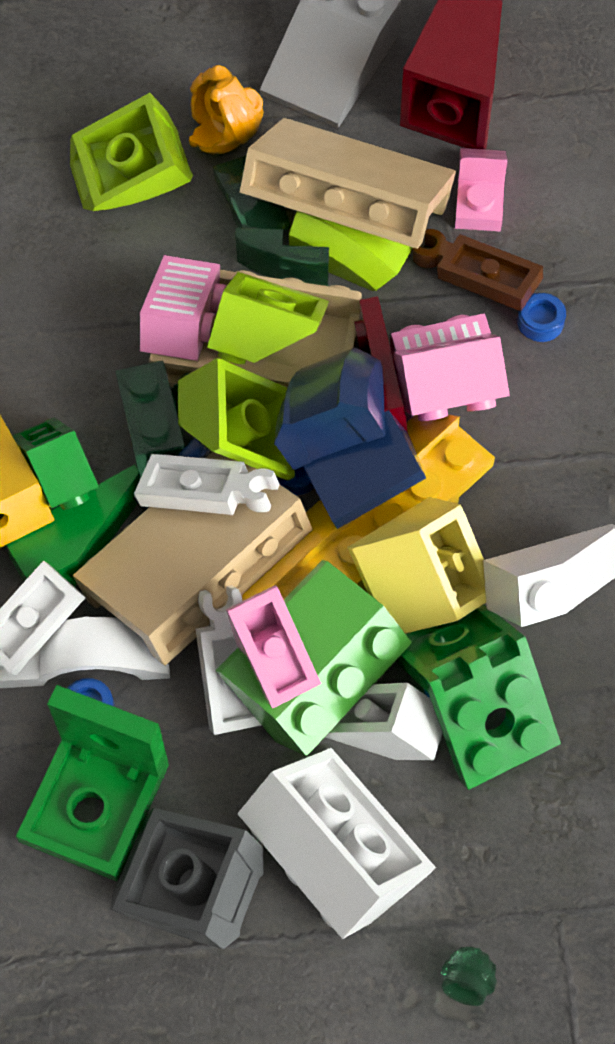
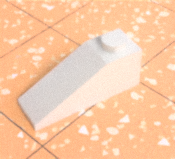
[483,524,615,627]

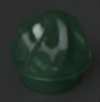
[441,946,497,1006]

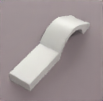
[0,617,170,688]

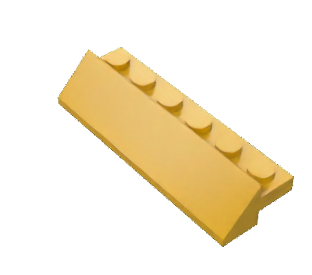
[242,414,495,601]

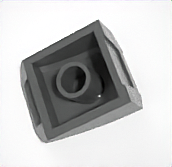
[110,808,264,949]

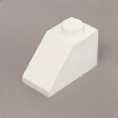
[325,683,443,760]

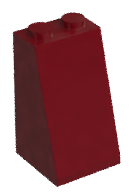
[400,0,503,150]

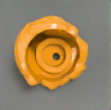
[189,65,264,155]

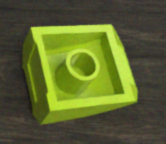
[70,93,193,211]
[289,211,413,291]

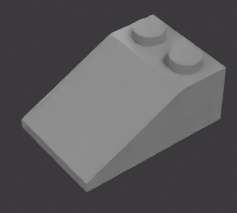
[260,0,401,129]

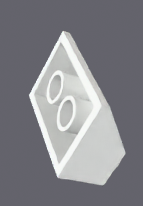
[238,748,436,939]

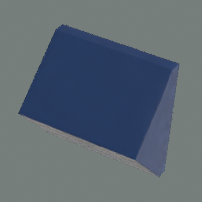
[304,410,427,529]

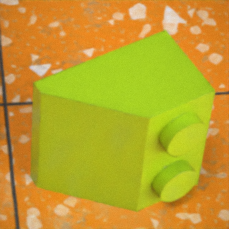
[207,272,329,364]
[178,358,295,481]

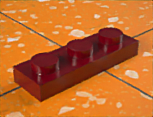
[354,296,409,435]

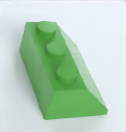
[215,560,412,756]

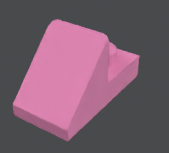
[455,148,507,232]
[226,586,321,708]

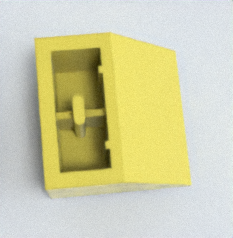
[347,497,486,634]

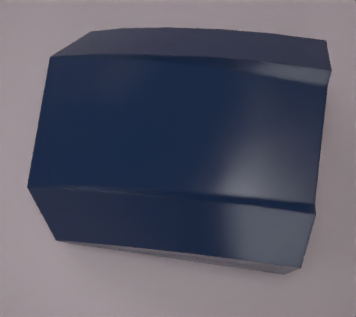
[274,347,386,470]

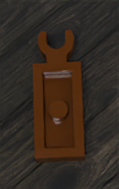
[412,229,543,311]

